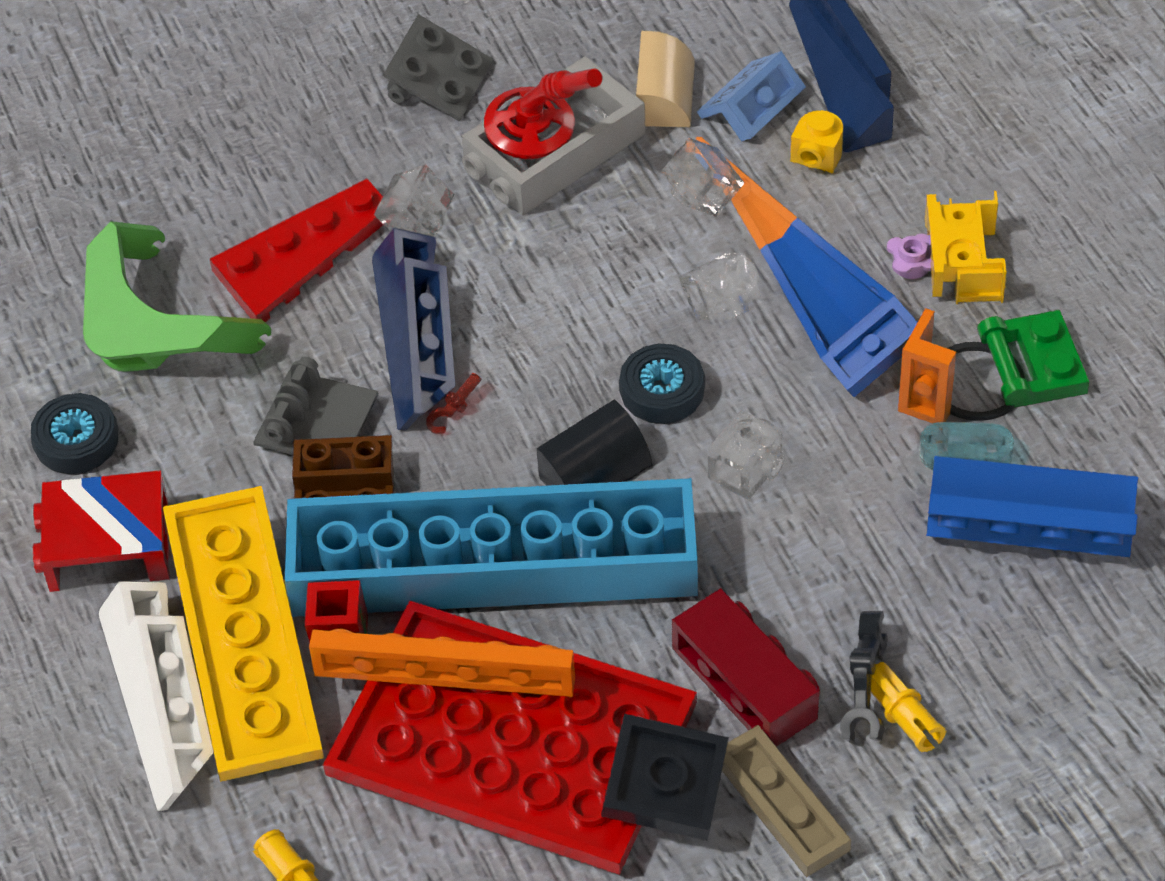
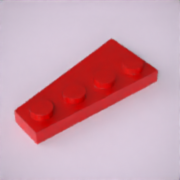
[210,178,393,322]

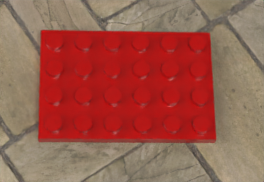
[323,601,697,875]

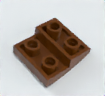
[292,435,394,499]

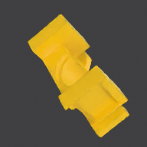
[925,191,1007,304]

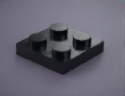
[601,714,729,841]

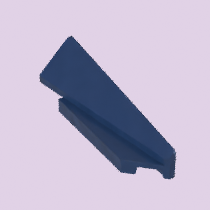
[789,0,894,152]
[372,228,455,431]

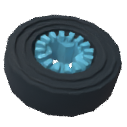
[619,343,705,424]
[31,393,118,474]

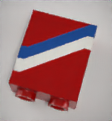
[33,470,170,592]

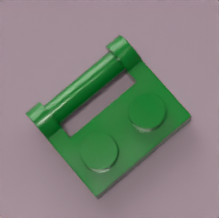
[977,310,1089,408]

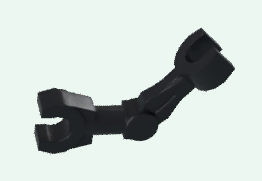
[840,611,888,741]

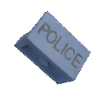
[697,51,806,141]

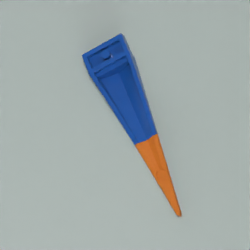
[696,137,917,397]

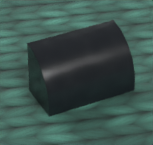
[537,399,652,486]

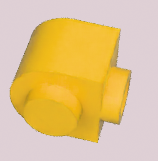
[790,110,843,173]

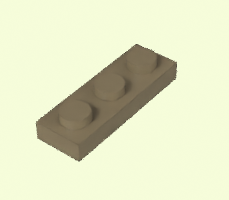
[722,725,851,877]

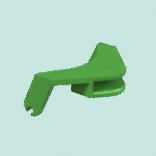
[83,221,271,372]

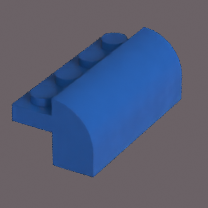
[926,456,1138,557]

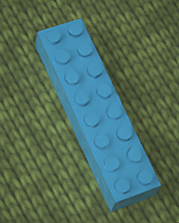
[285,478,698,617]

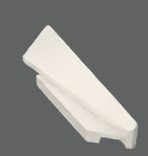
[99,581,214,811]

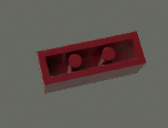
[672,588,820,747]

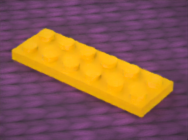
[163,486,324,782]

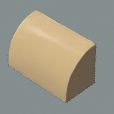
[636,31,695,127]

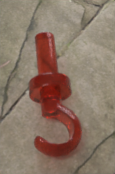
[426,373,482,434]

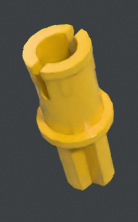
[871,661,946,752]
[253,829,319,881]

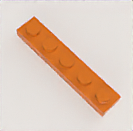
[309,629,575,697]

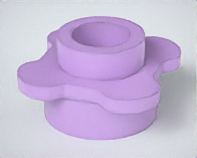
[887,234,931,279]

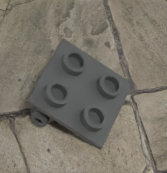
[383,14,493,121]
[253,357,379,455]

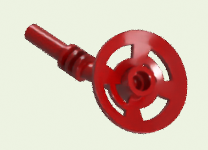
[484,68,603,159]

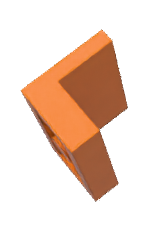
[898,308,956,427]

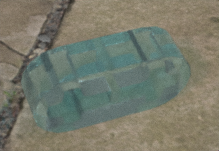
[919,422,1014,470]

